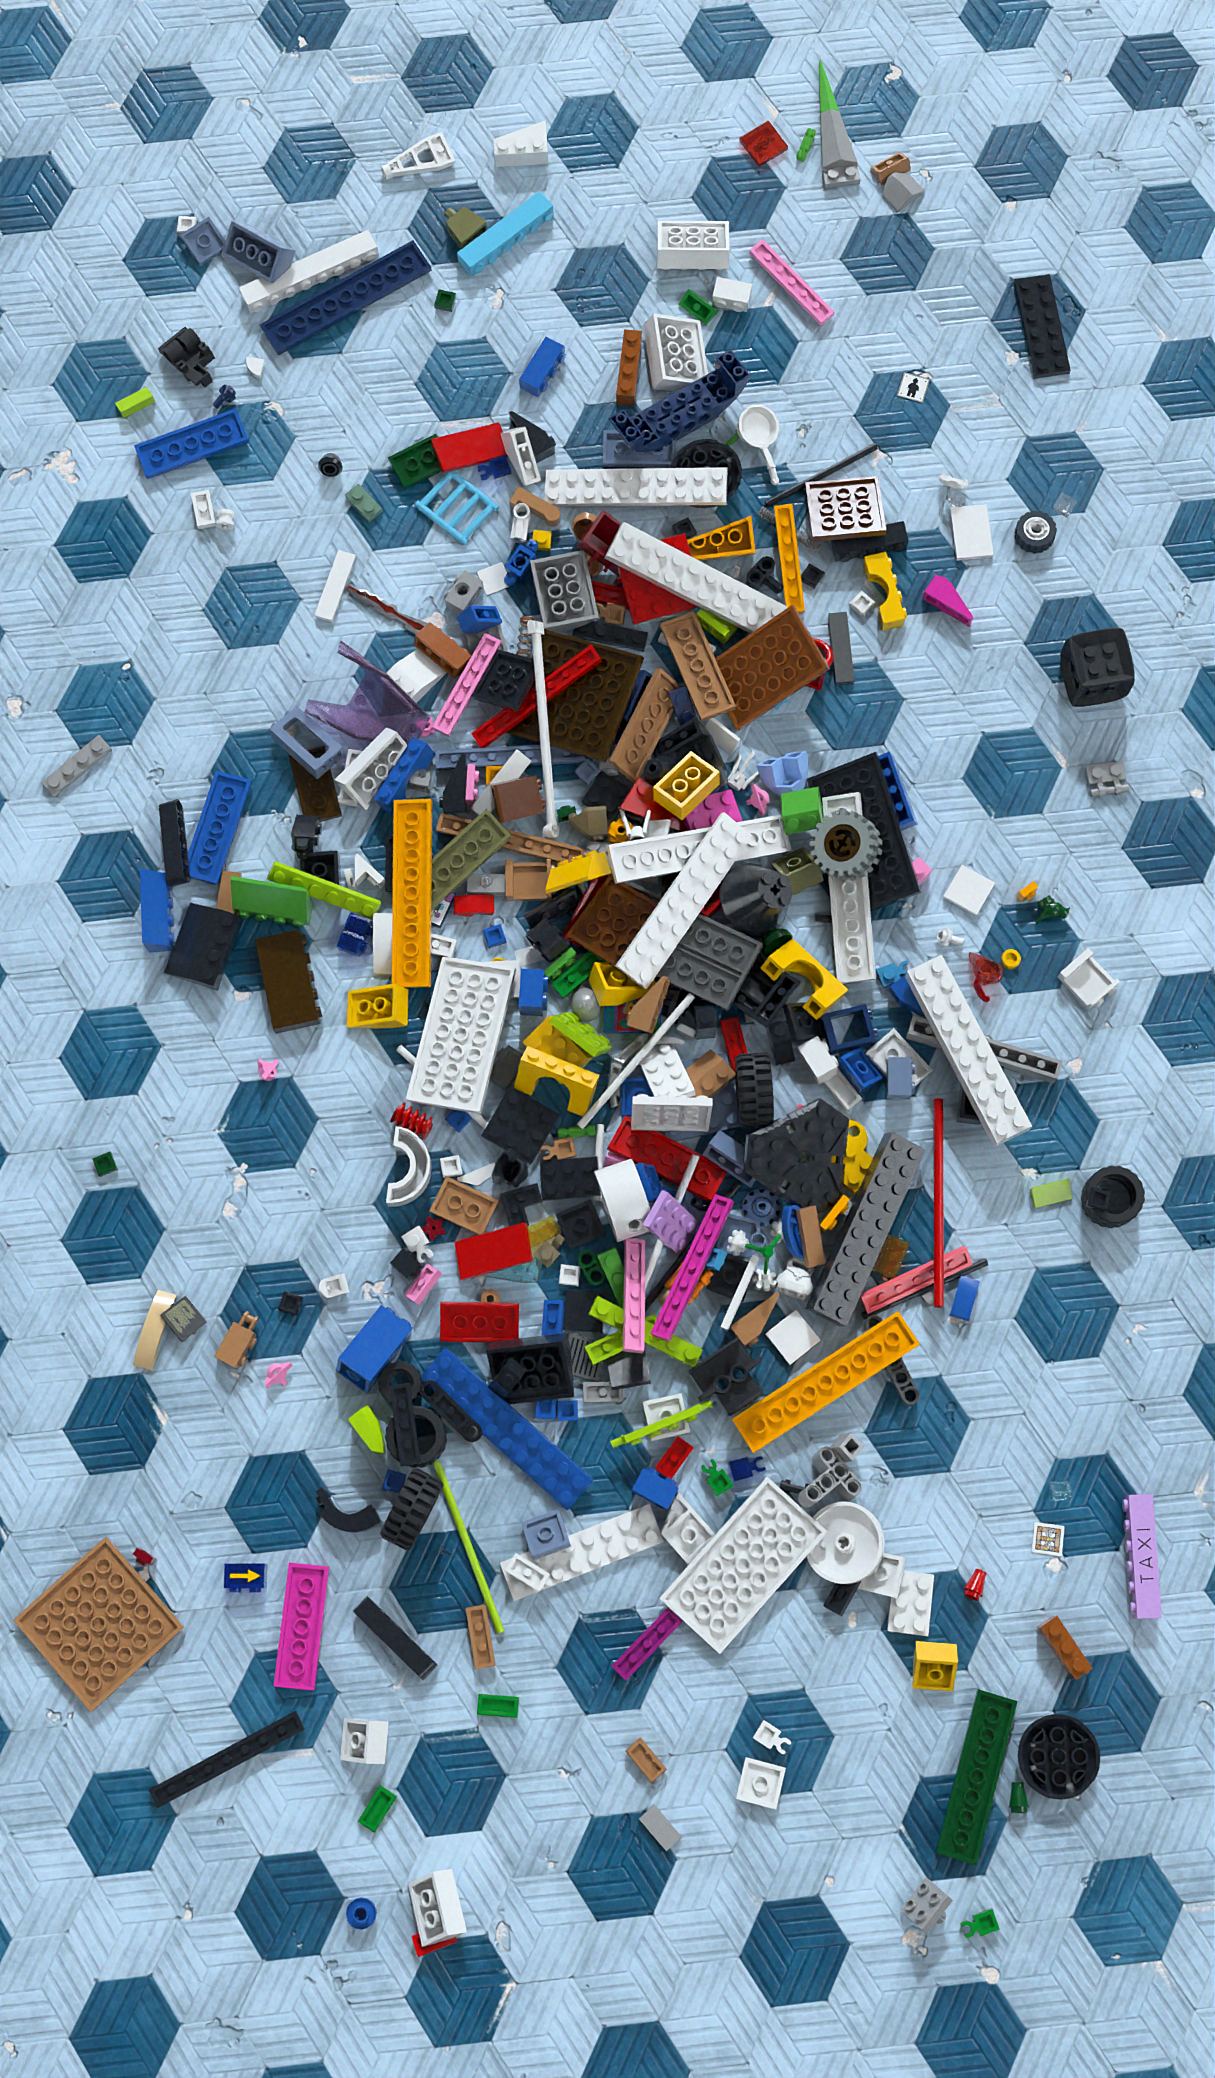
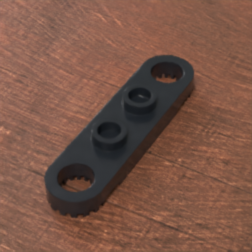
[420,1380,483,1442]

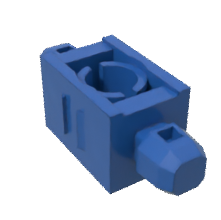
[504,540,538,587]

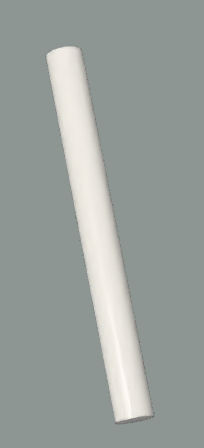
[594,1124,604,1202]

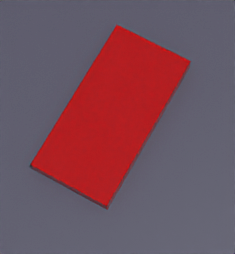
[431,422,508,473]
[454,1223,533,1280]
[440,1301,519,1342]

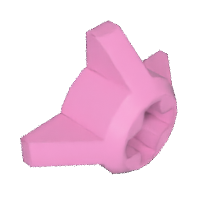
[746,784,769,816]
[257,1058,279,1081]
[264,1362,293,1389]

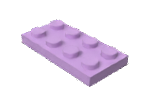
[643,1190,698,1255]

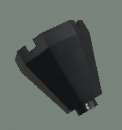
[643,754,679,787]

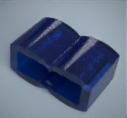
[337,912,373,957]

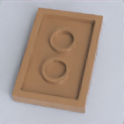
[430,1176,499,1235]

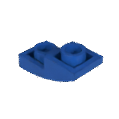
[950,1276,980,1321]

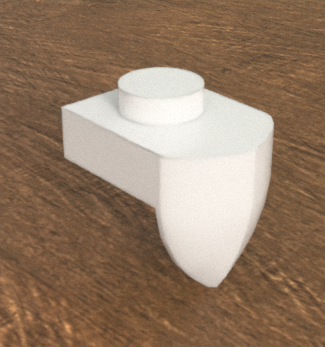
[318,1273,349,1298]

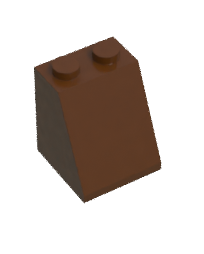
[491,775,546,823]

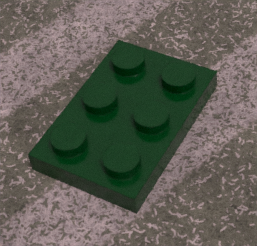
[388,434,442,490]

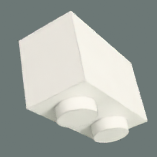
[712,277,752,312]
[798,1036,839,1085]

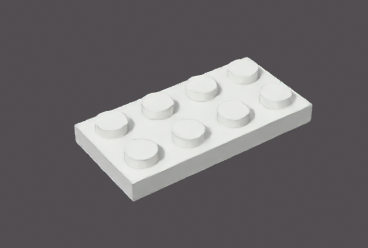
[636,1044,696,1098]

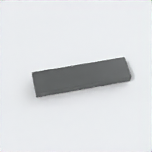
[828,612,855,685]

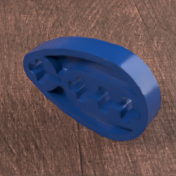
[782,1205,822,1259]

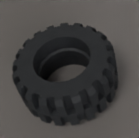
[735,1052,774,1128]
[380,1469,444,1550]

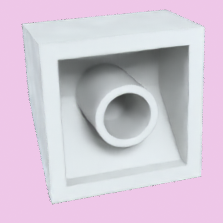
[340,1718,389,1764]

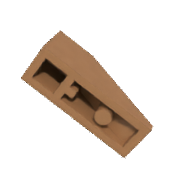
[626,976,671,1034]
[730,1291,780,1347]

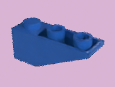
[888,976,926,1018]

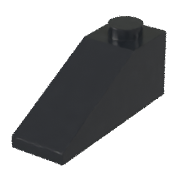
[509,411,556,464]
[439,755,467,813]

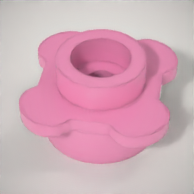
[416,716,437,737]

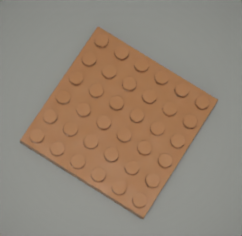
[13,1537,185,1712]

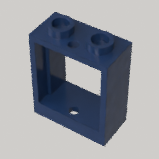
[821,1004,878,1055]

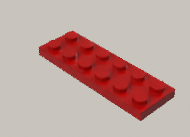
[607,1116,727,1203]

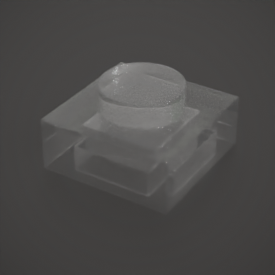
[946,487,967,507]
[1052,492,1078,518]

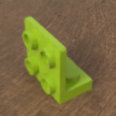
[696,609,738,644]

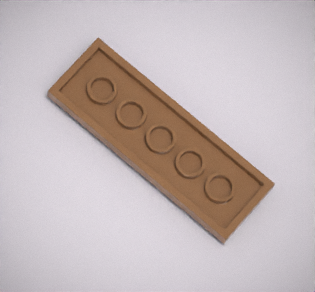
[660,611,736,722]
[609,668,681,782]

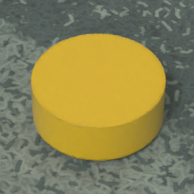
[1001,949,1021,969]

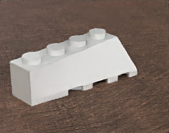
[335,727,407,810]

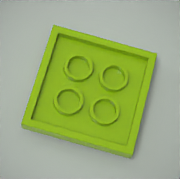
[549,1012,613,1057]

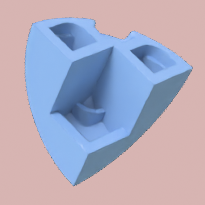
[756,751,808,797]

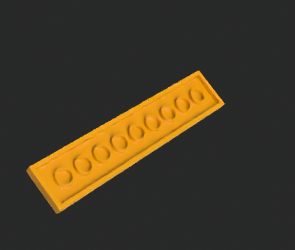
[392,799,432,988]
[732,1311,920,1453]

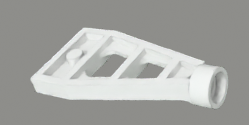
[381,132,456,180]

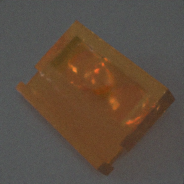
[872,1235,910,1279]

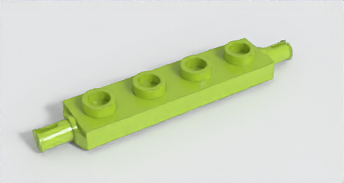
[610,1399,713,1449]

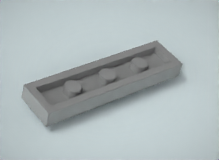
[42,735,112,797]

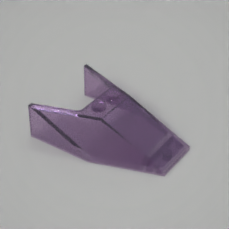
[304,640,430,745]

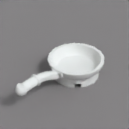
[737,404,779,485]

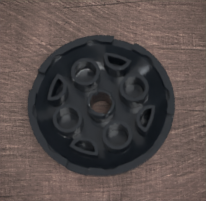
[670,439,742,509]
[1017,1714,1100,1800]

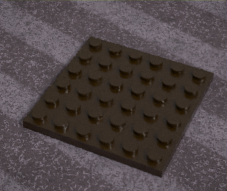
[506,629,644,763]

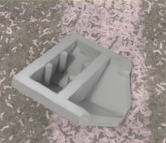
[882,172,925,213]

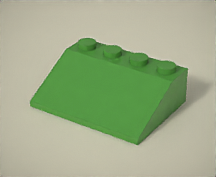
[230,876,314,927]

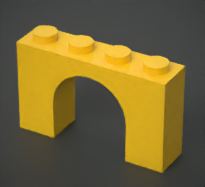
[761,938,848,1020]
[514,1046,599,1117]

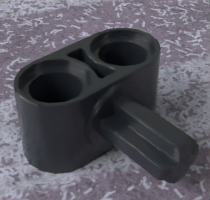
[746,556,783,594]

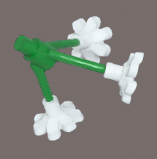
[727,1218,785,1291]

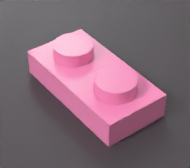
[466,764,479,806]
[404,1264,442,1305]

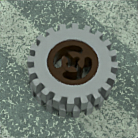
[810,810,882,881]

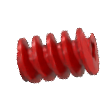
[390,1102,433,1140]

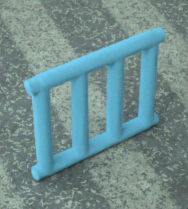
[414,471,499,545]

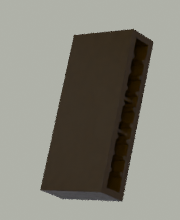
[255,929,323,1034]

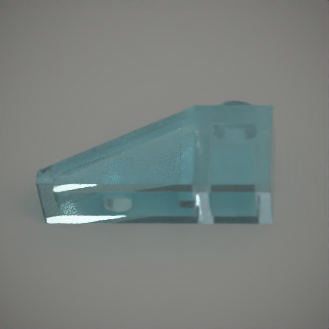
[481,1258,542,1283]

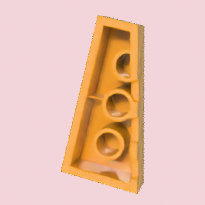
[687,516,756,561]

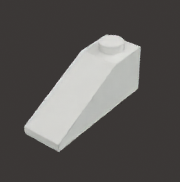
[500,427,541,486]

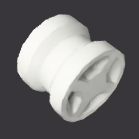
[216,509,235,530]

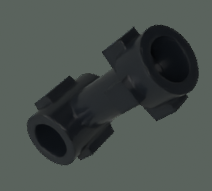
[779,1479,812,1499]

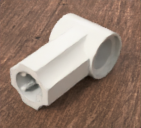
[510,503,531,543]

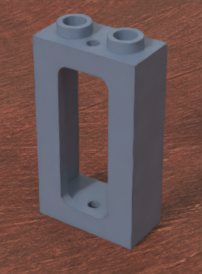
[269,706,344,779]

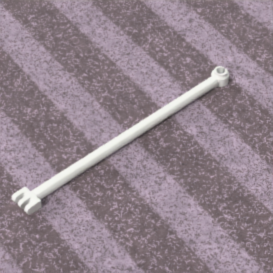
[527,620,559,839]

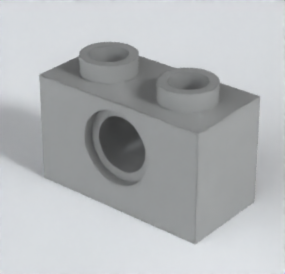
[444,570,484,615]

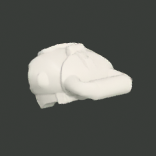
[776,1256,814,1300]

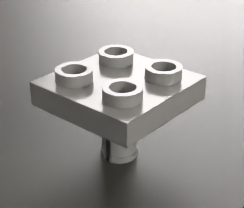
[900,1877,953,1934]

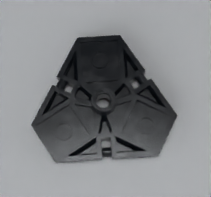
[743,1098,849,1214]

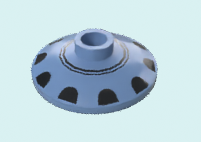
[742,1189,781,1227]

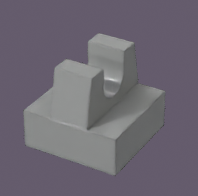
[410,770,431,793]

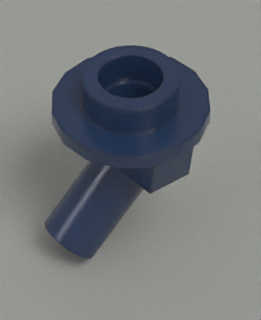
[213,384,236,409]

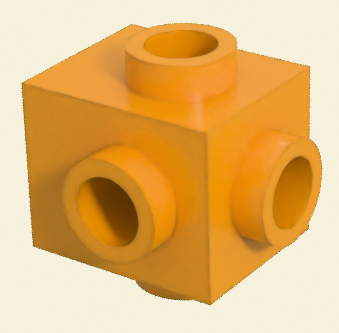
[608,818,634,844]

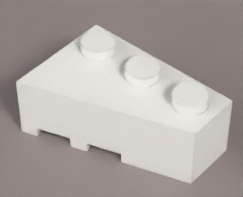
[494,120,548,167]

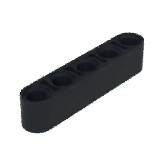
[159,799,190,888]
[353,1596,438,1680]

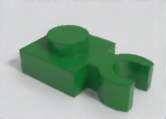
[701,1459,734,1497]
[960,1908,1000,1938]

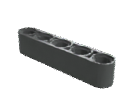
[864,1315,920,1406]

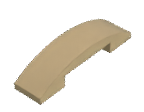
[133,1290,177,1371]

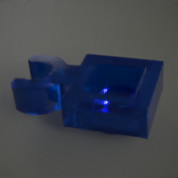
[477,455,512,480]
[728,1456,766,1482]

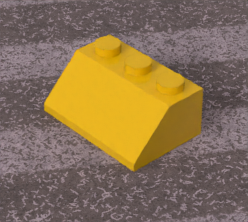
[545,850,611,894]

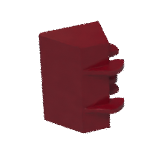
[577,510,622,586]

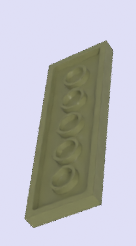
[431,808,512,912]

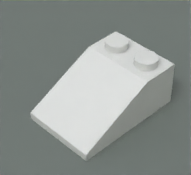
[382,649,447,709]

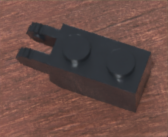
[291,814,322,860]

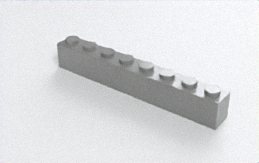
[906,1016,1062,1084]

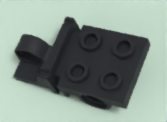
[158,327,215,387]

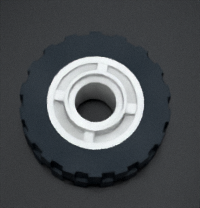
[1014,510,1057,554]

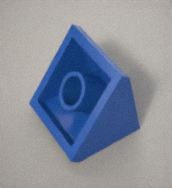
[837,1048,883,1095]

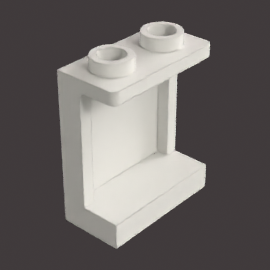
[1058,948,1120,1010]

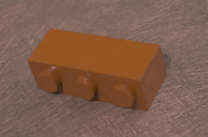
[413,622,471,679]
[1037,1616,1093,1680]

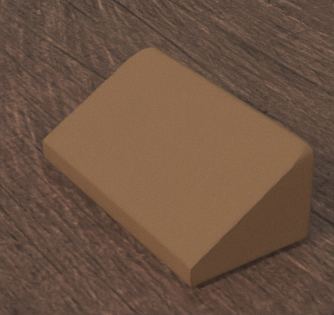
[870,152,911,185]

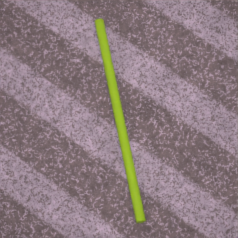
[432,1460,505,1634]

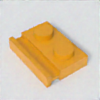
[819,1195,850,1234]

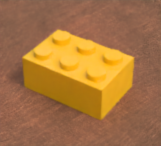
[653,752,720,820]
[523,1015,593,1084]

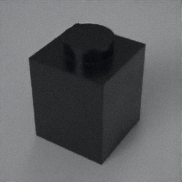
[390,1249,422,1281]

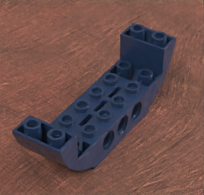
[608,349,751,452]

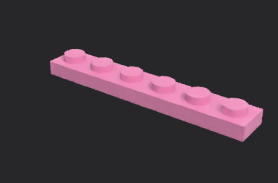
[749,239,835,326]
[432,633,502,737]
[623,1238,645,1353]

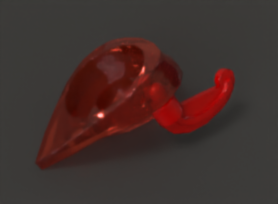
[969,952,1004,1002]

